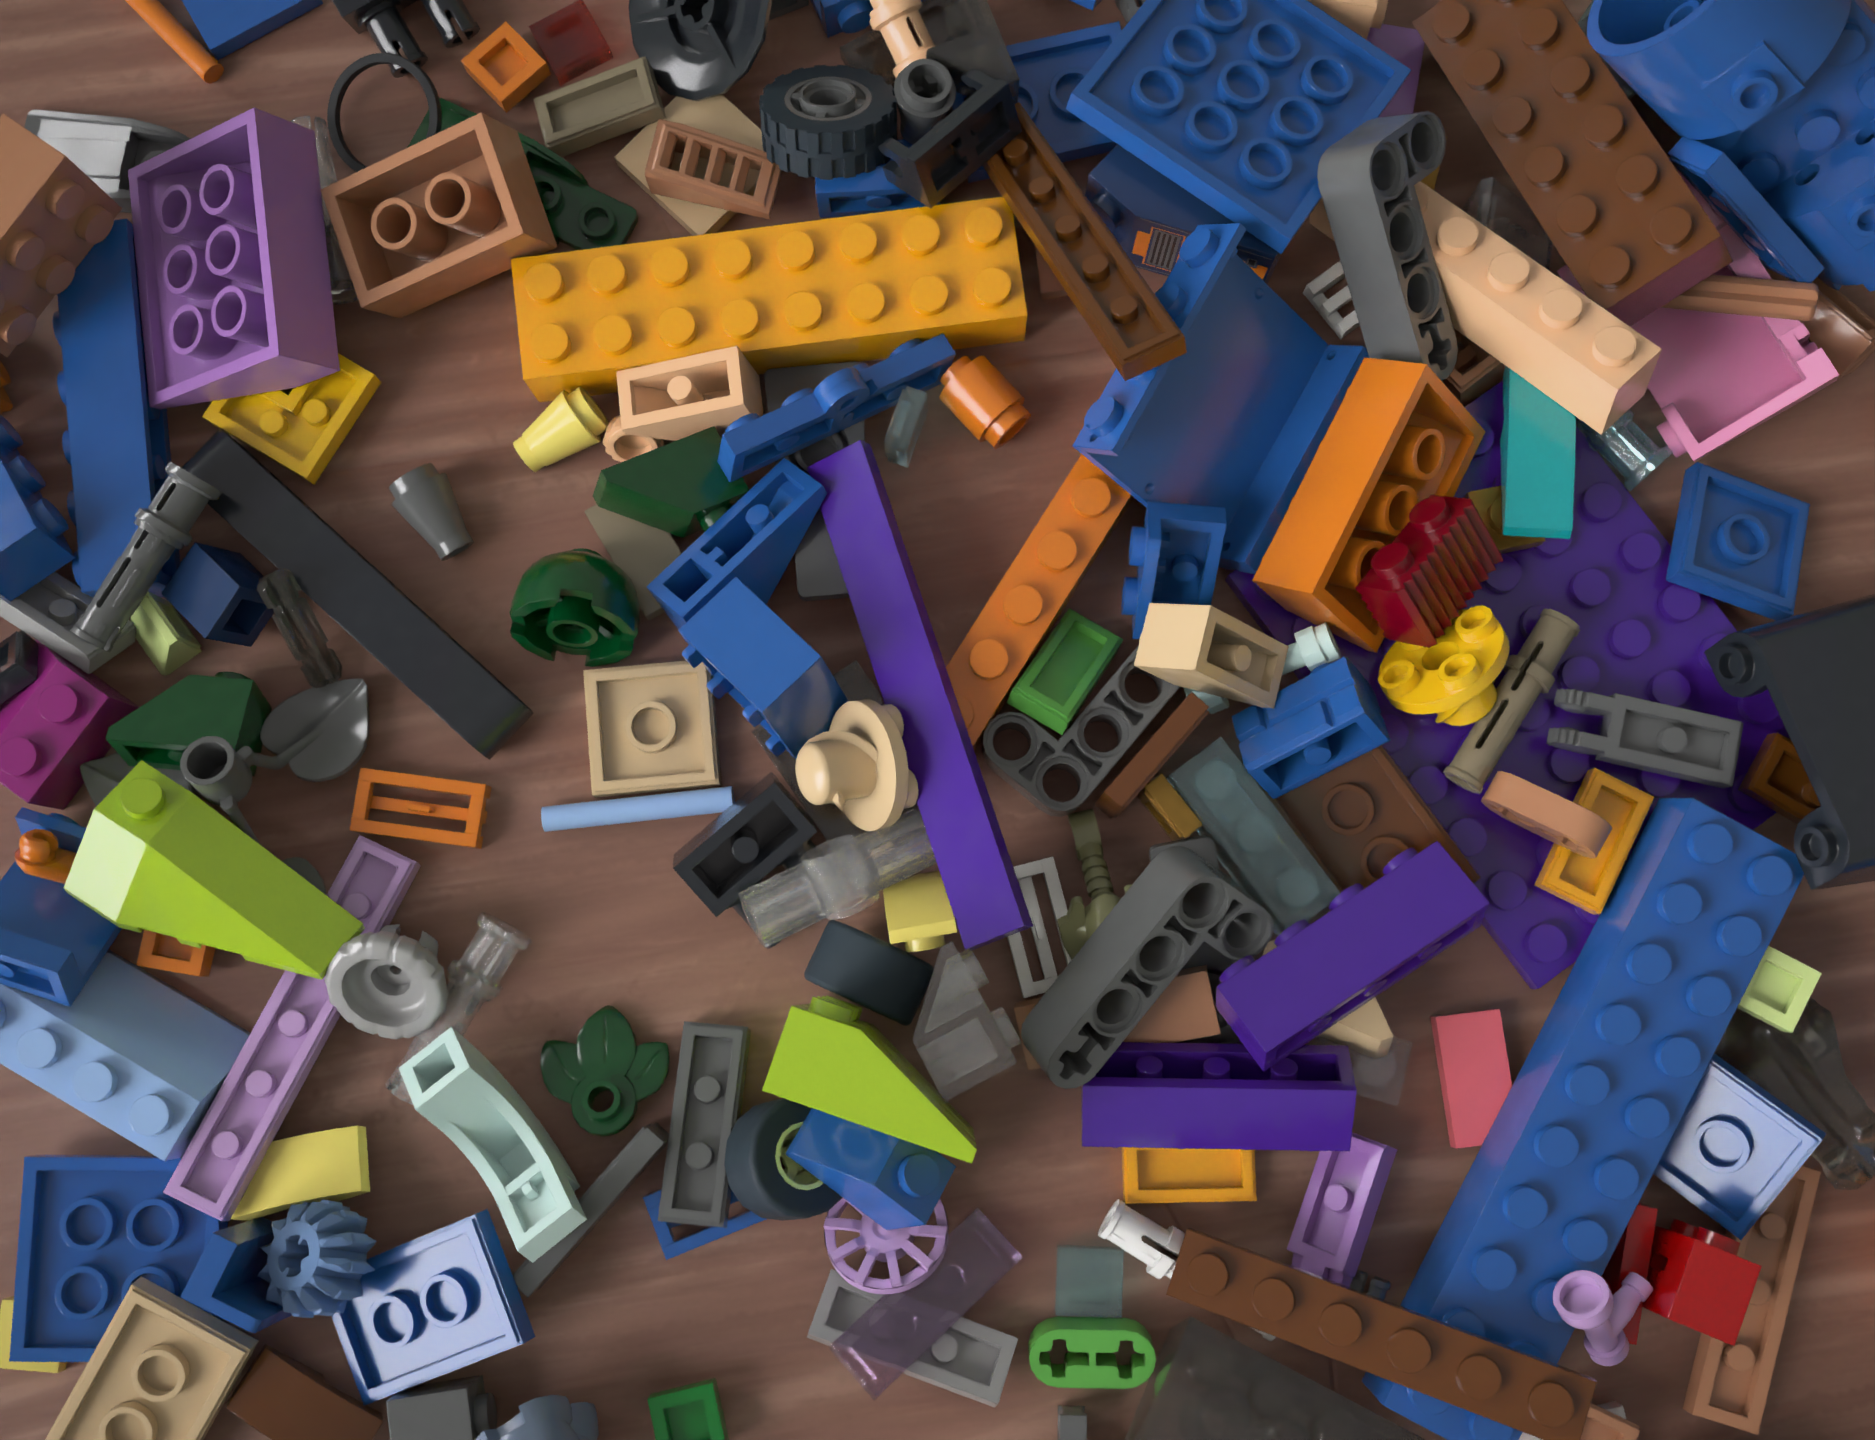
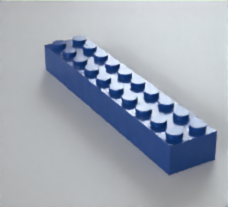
[1362,798,1804,1440]

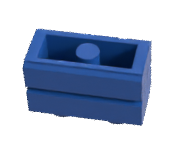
[1231,656,1391,799]

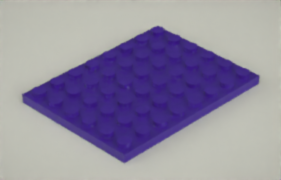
[1225,380,1791,989]

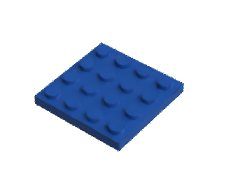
[1065,0,1412,254]

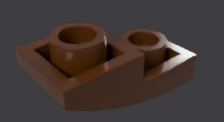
[226,1344,384,1440]

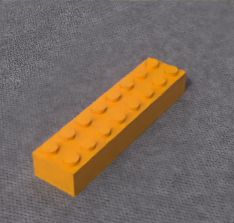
[511,197,1027,402]

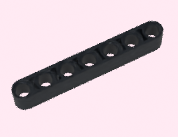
[181,428,534,760]

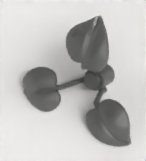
[80,679,370,895]

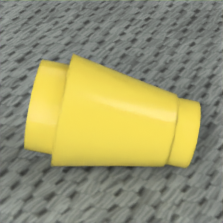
[513,386,609,473]

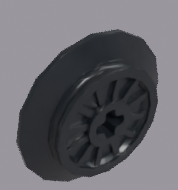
[628,0,772,101]

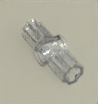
[738,809,937,947]

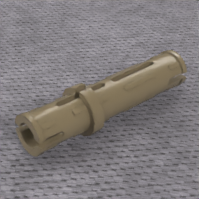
[1443,608,1580,794]

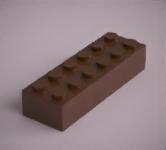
[1412,0,1733,326]

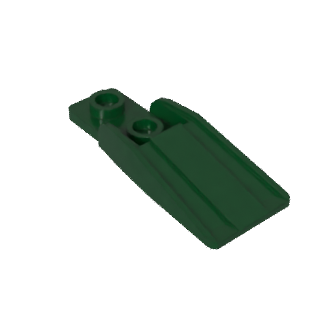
[407,98,639,250]

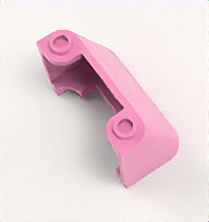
[1557,170,1839,462]

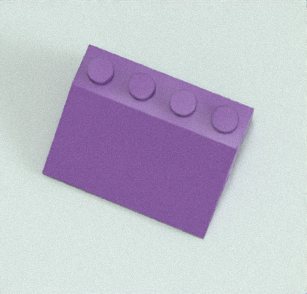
[128,108,340,409]

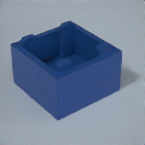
[678,577,849,759]

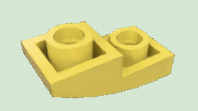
[883,870,957,952]
[231,1125,370,1221]

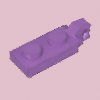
[1287,1133,1397,1287]

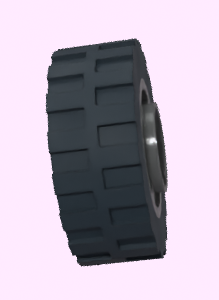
[759,65,897,180]

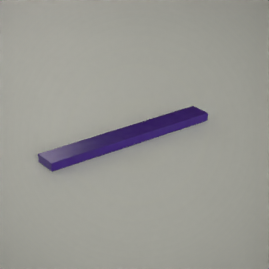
[807,440,1033,950]

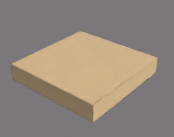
[614,94,763,236]
[583,661,722,798]

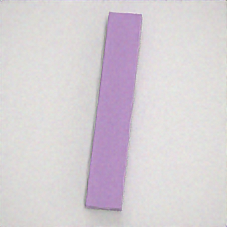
[163,835,421,1222]

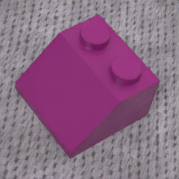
[0,639,139,810]

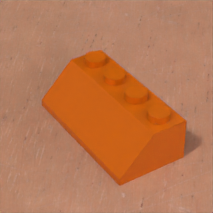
[1252,357,1486,653]

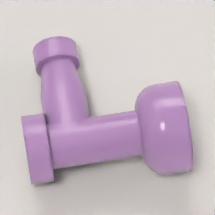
[1553,1270,1653,1366]

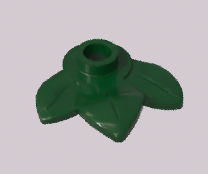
[540,1005,670,1137]

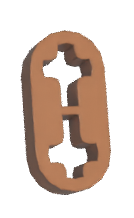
[1481,771,1612,859]

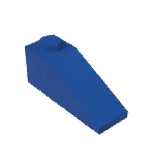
[646,458,827,630]

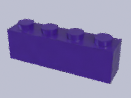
[1216,841,1490,1072]
[1081,1042,1357,1151]

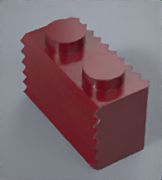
[1355,495,1504,648]

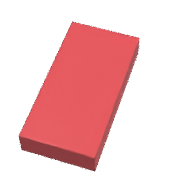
[1430,1009,1512,1149]

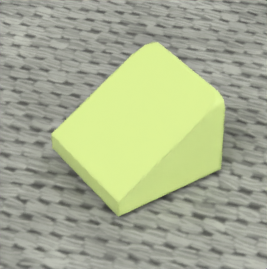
[130,591,202,676]

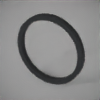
[327,53,442,172]

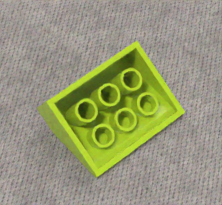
[762,995,977,1164]

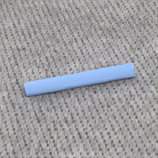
[541,786,735,832]

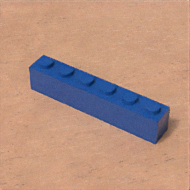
[52,219,180,598]

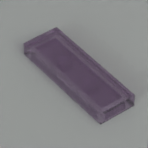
[829,1208,1023,1401]

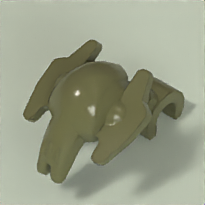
[1057,808,1133,960]

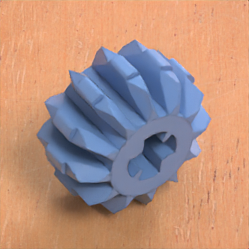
[257,1199,377,1318]

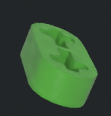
[1028,1316,1156,1389]

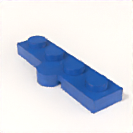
[717,333,956,482]

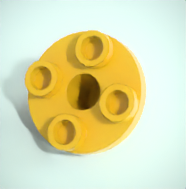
[1378,606,1510,726]

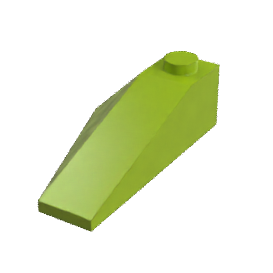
[63,760,365,980]

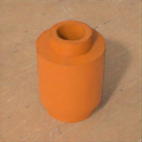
[939,355,1031,449]

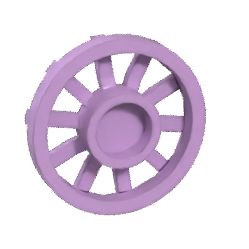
[823,1198,949,1294]

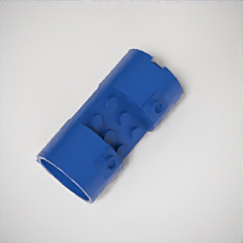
[1587,0,1875,291]

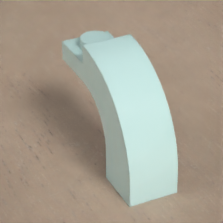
[399,1026,587,1263]

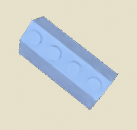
[0,949,250,1161]

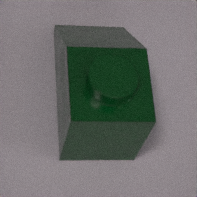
[593,426,749,538]
[106,672,272,776]

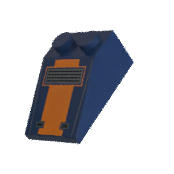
[1085,144,1281,285]

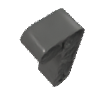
[1317,111,1458,381]
[982,645,1180,817]
[1021,846,1274,1089]

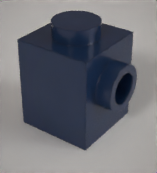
[161,542,285,647]

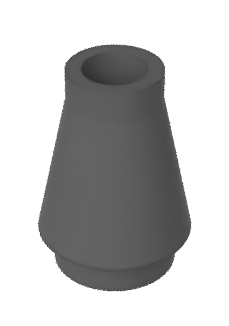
[894,59,956,144]
[389,463,474,561]

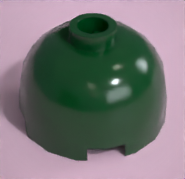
[509,548,640,667]

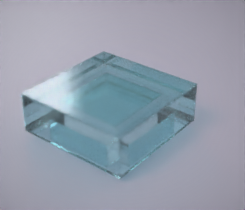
[884,386,928,468]
[1054,1244,1124,1319]

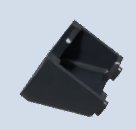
[1704,594,1875,890]

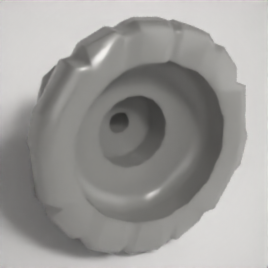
[324,924,449,1040]

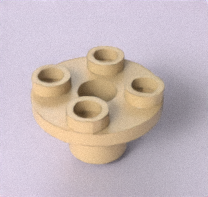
[795,699,918,831]

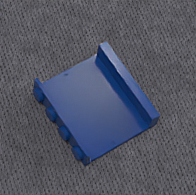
[1072,223,1369,574]

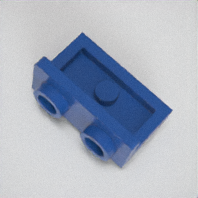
[1121,501,1227,639]

